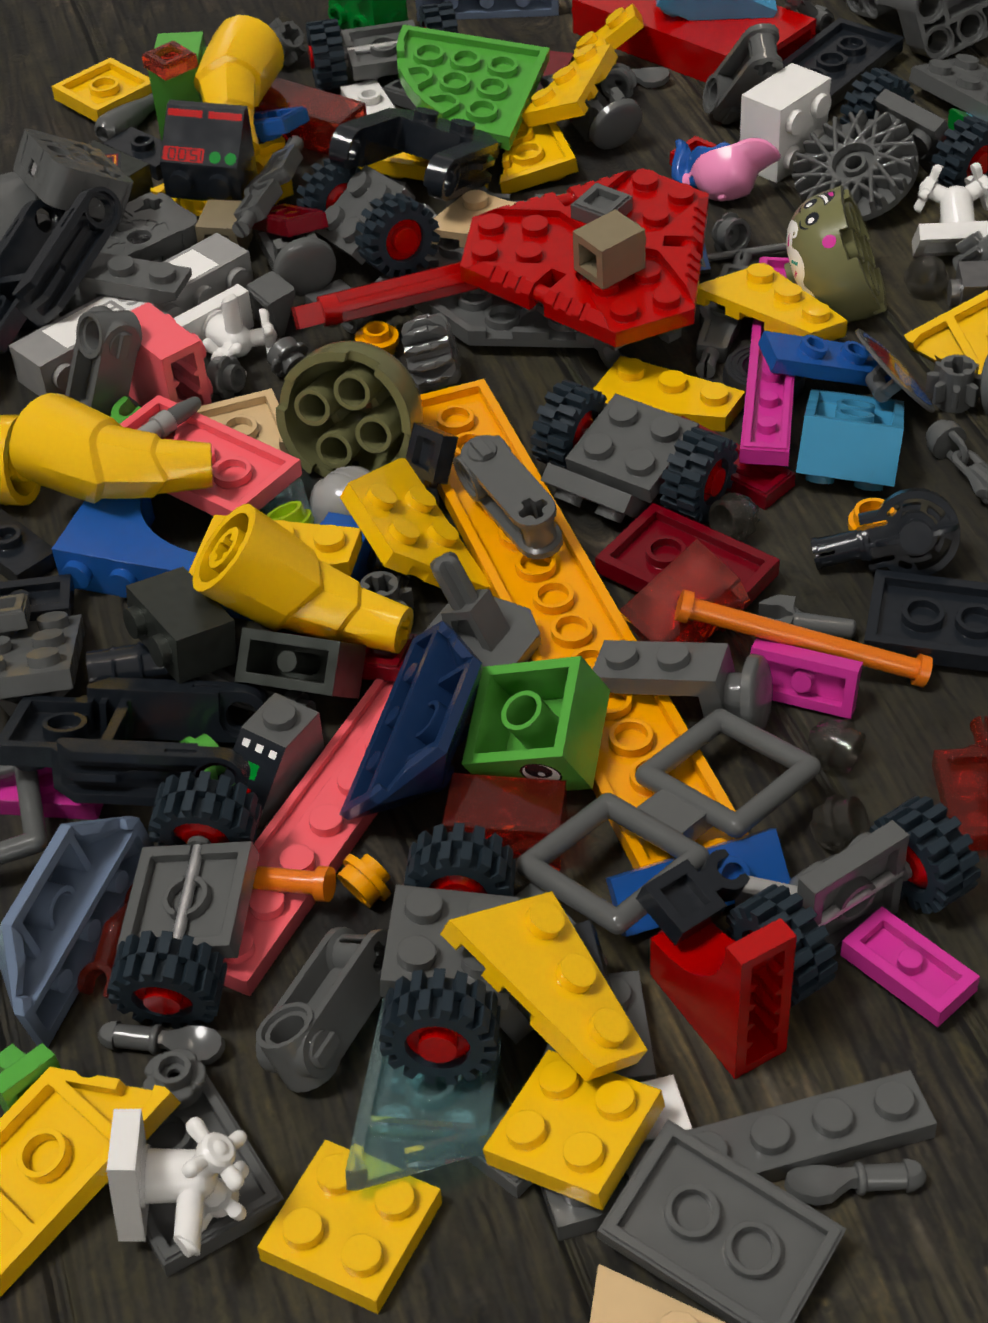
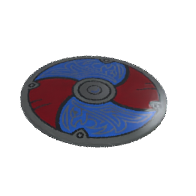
[855,329,935,413]

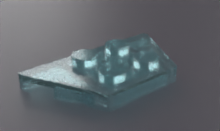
[345,997,501,1191]

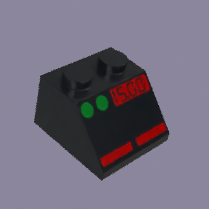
[160,100,258,201]

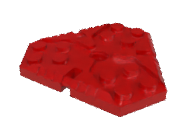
[460,168,709,347]

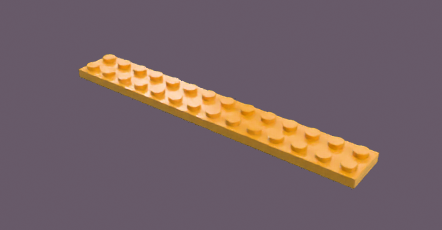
[420,379,749,869]

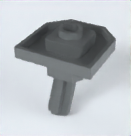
[425,552,541,681]

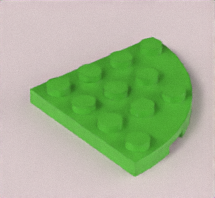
[397,24,550,150]

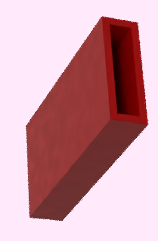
[572,0,816,83]

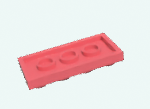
[120,395,303,516]

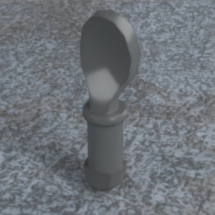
[596,66,671,88]
[97,1021,225,1065]
[784,1159,927,1206]

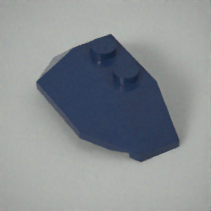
[339,620,482,820]

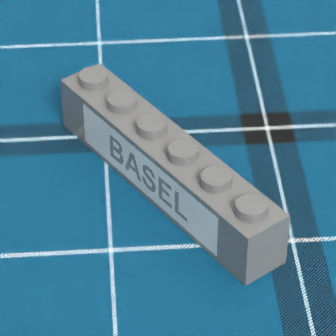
[9,233,254,396]

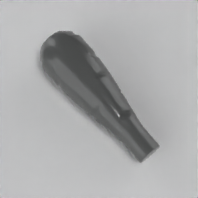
[95,93,155,143]

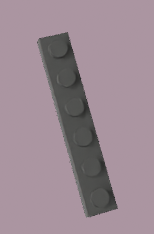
[540,1070,937,1241]

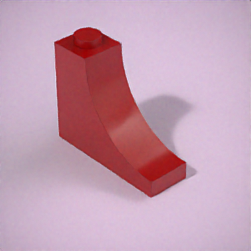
[650,918,797,1079]

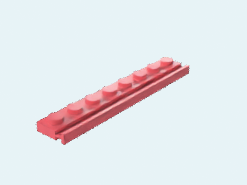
[223,678,394,996]

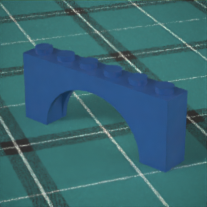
[52,498,379,621]

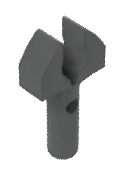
[758,594,857,640]

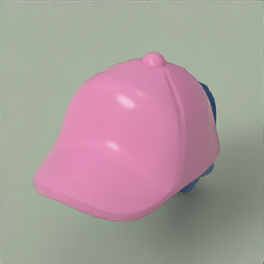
[671,138,781,201]

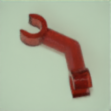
[77,884,133,998]

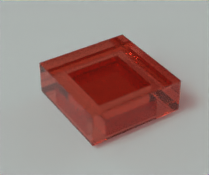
[142,41,198,81]

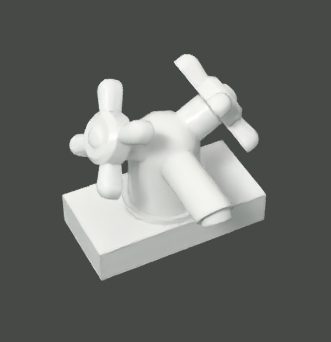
[912,163,988,257]
[174,284,277,375]
[107,1109,249,1257]

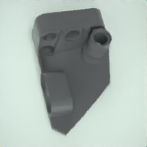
[846,0,988,59]

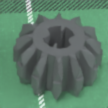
[401,313,461,392]

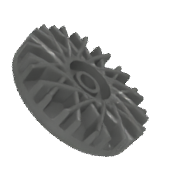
[792,109,919,221]

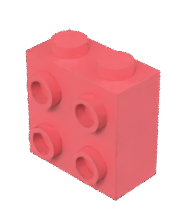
[129,302,213,407]

